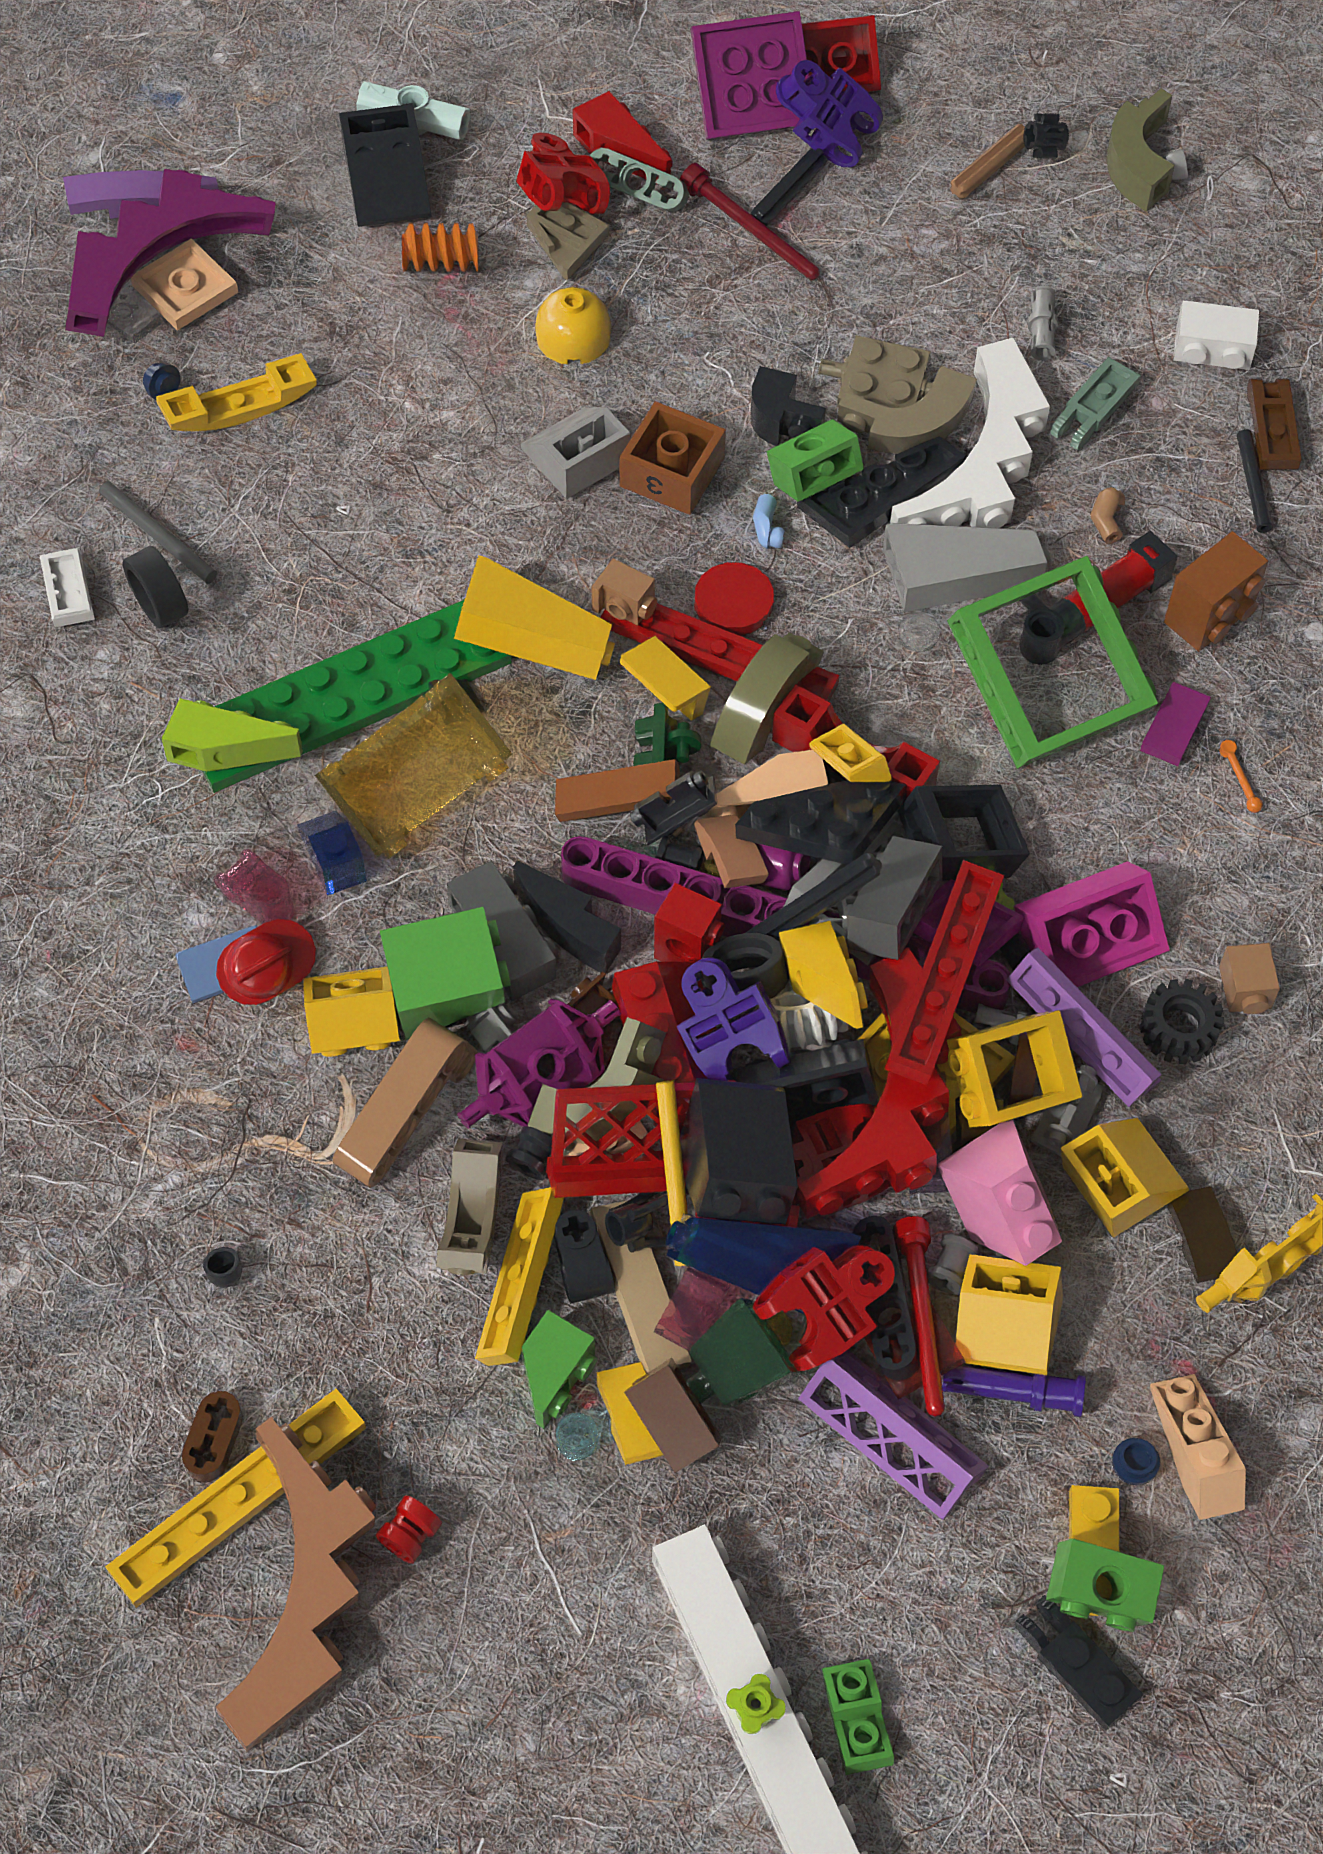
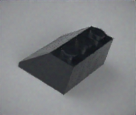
[733,1039,879,1126]

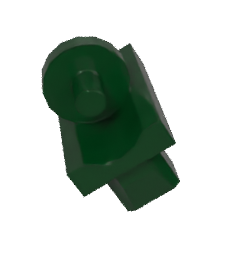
[633,703,702,766]

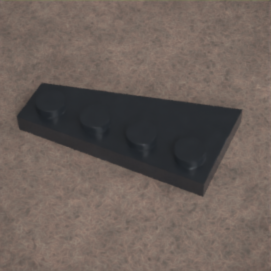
[797,436,966,548]

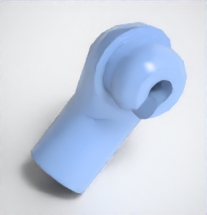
[753,494,785,549]

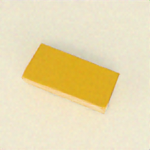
[809,724,892,782]

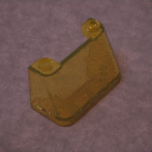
[314,673,512,859]

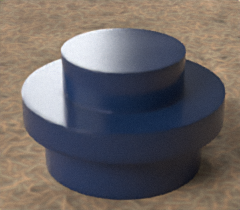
[143,363,181,400]
[1112,1438,1160,1485]

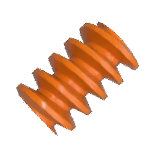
[402,223,479,272]

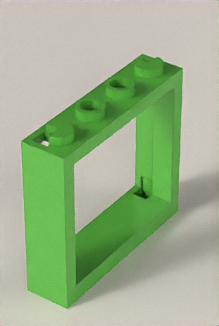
[947,556,1158,769]

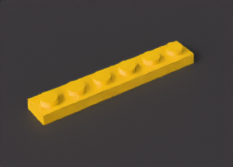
[105,1388,366,1608]

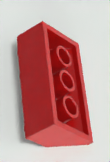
[802,15,881,92]
[612,961,731,1151]

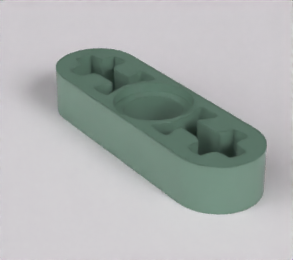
[590,148,689,212]

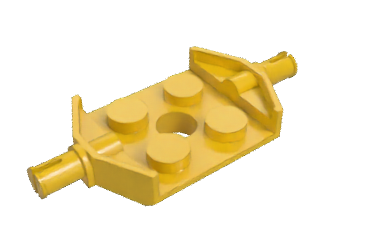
[1196,1193,1323,1313]

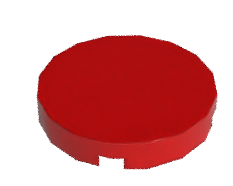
[694,562,774,636]

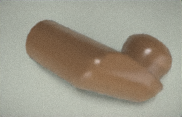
[1090,487,1125,544]

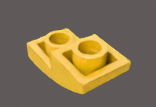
[597,1362,663,1465]

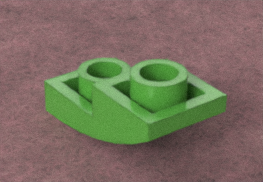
[822,1659,894,1775]

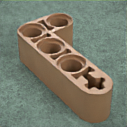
[333,1018,478,1188]

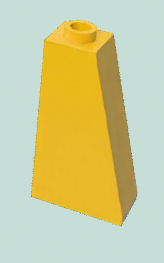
[454,555,615,680]

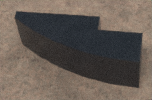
[513,860,621,974]

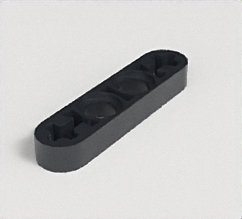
[852,1216,920,1381]

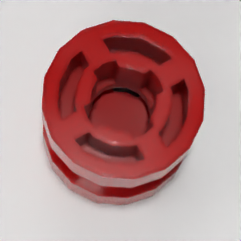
[376,1496,442,1564]

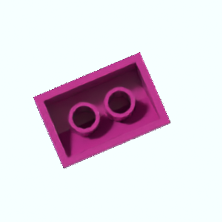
[1014,861,1170,987]

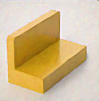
[620,636,711,721]

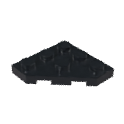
[735,780,906,865]

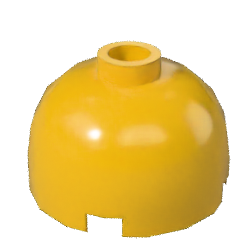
[535,287,611,364]

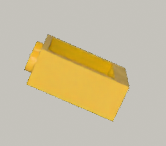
[947,1010,1083,1127]

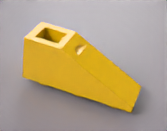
[779,921,868,1029]

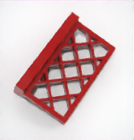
[546,1080,735,1198]

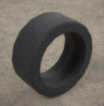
[122,546,189,628]
[702,933,789,999]

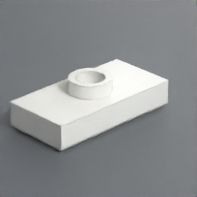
[40,547,95,627]

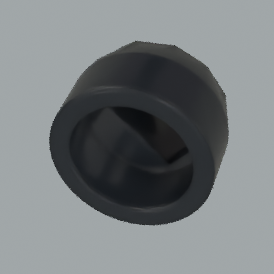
[203,1247,242,1288]

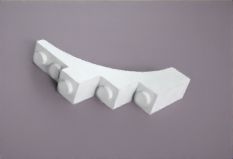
[890,338,1050,528]

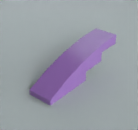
[63,170,219,219]

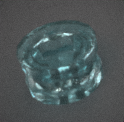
[556,1413,598,1461]

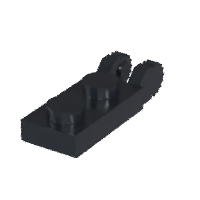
[1014,1595,1143,1731]

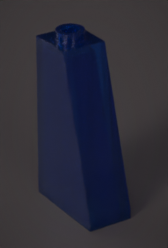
[665,1213,861,1314]

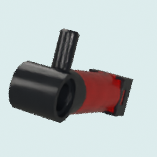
[1019,531,1178,665]

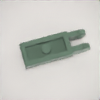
[1050,357,1141,451]

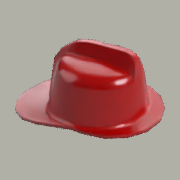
[216,919,316,1005]

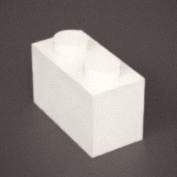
[1173,300,1259,370]

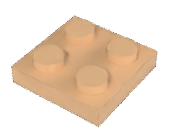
[131,239,239,331]

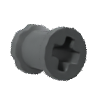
[927,1234,980,1295]

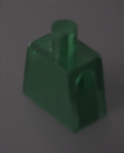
[686,1298,801,1406]

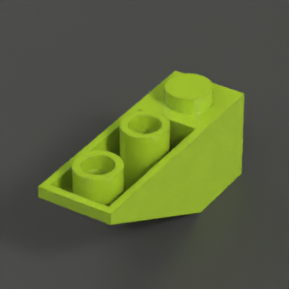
[161,698,303,772]

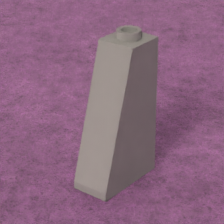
[883,523,1050,612]

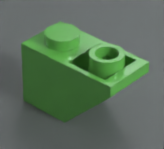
[522,1310,598,1429]

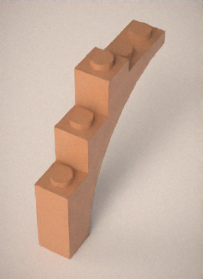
[216,1417,376,1752]

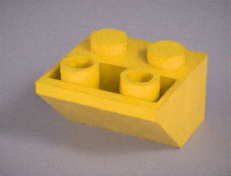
[1060,1118,1189,1238]
[954,1254,1063,1375]

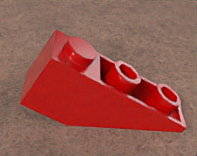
[573,91,673,180]

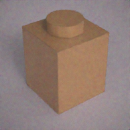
[1219,943,1280,1014]

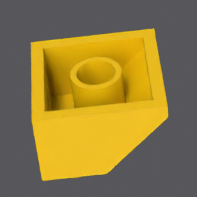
[303,966,400,1057]

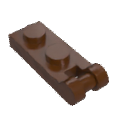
[1247,378,1302,470]

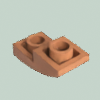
[694,814,769,888]

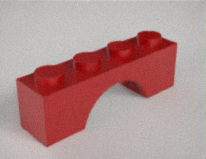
[772,684,940,809]

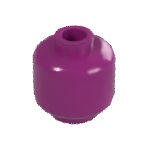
[755,843,811,890]

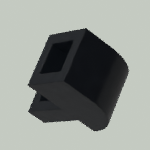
[750,366,826,446]

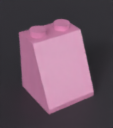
[937,1119,1062,1266]

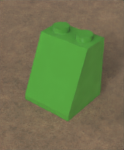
[379,907,511,1040]

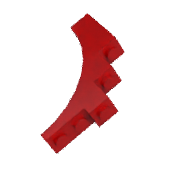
[798,947,962,1219]

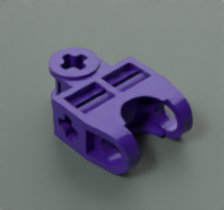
[776,60,883,167]
[676,957,791,1081]

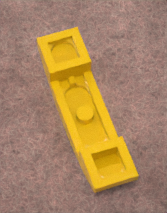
[156,353,317,432]

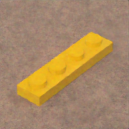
[475,1187,564,1366]

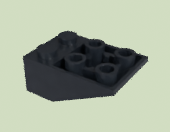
[339,103,432,227]

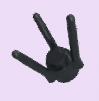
[605,1185,691,1253]

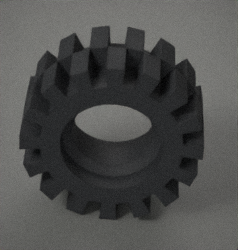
[1140,979,1224,1064]

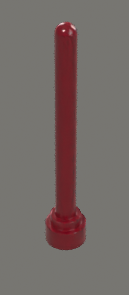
[680,162,820,280]

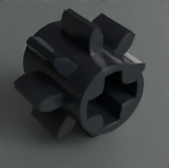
[1023,113,1069,158]

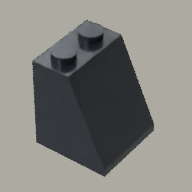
[680,1078,798,1225]

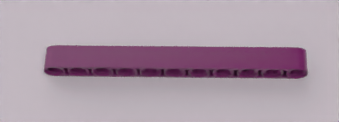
[561,836,1011,1013]

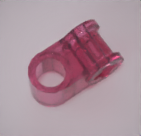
[213,849,294,924]

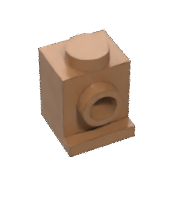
[591,558,657,625]

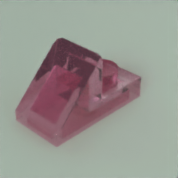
[654,1259,734,1354]

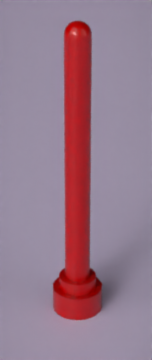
[893,1216,945,1417]

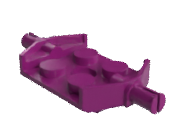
[457,999,621,1129]

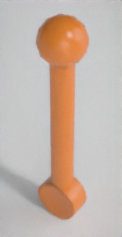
[1219,740,1263,813]

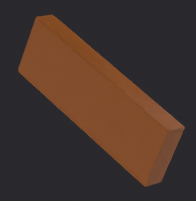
[555,759,680,822]

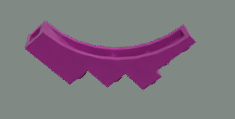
[65,168,276,337]

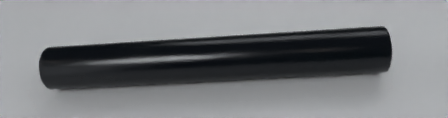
[1236,429,1273,533]

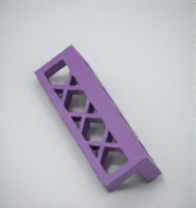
[1006,947,1162,1107]
[798,1350,989,1520]

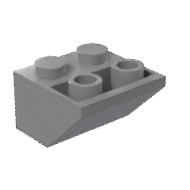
[521,407,630,499]

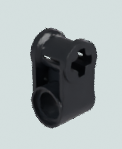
[555,1209,615,1304]

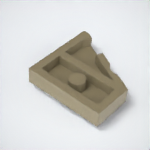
[526,202,609,280]

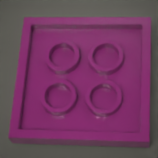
[690,11,809,140]

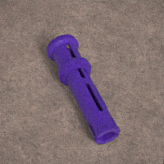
[942,1362,1086,1417]

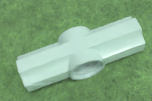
[356,82,471,140]

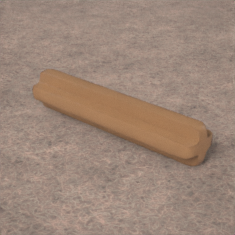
[950,124,1025,199]

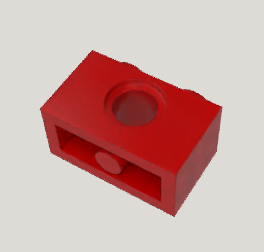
[654,883,725,975]

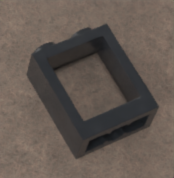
[897,784,1030,881]

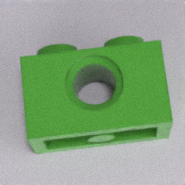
[766,419,864,502]
[1046,1538,1165,1632]

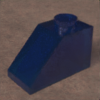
[297,811,367,896]

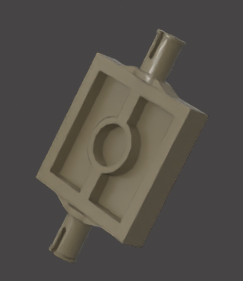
[818,335,933,408]

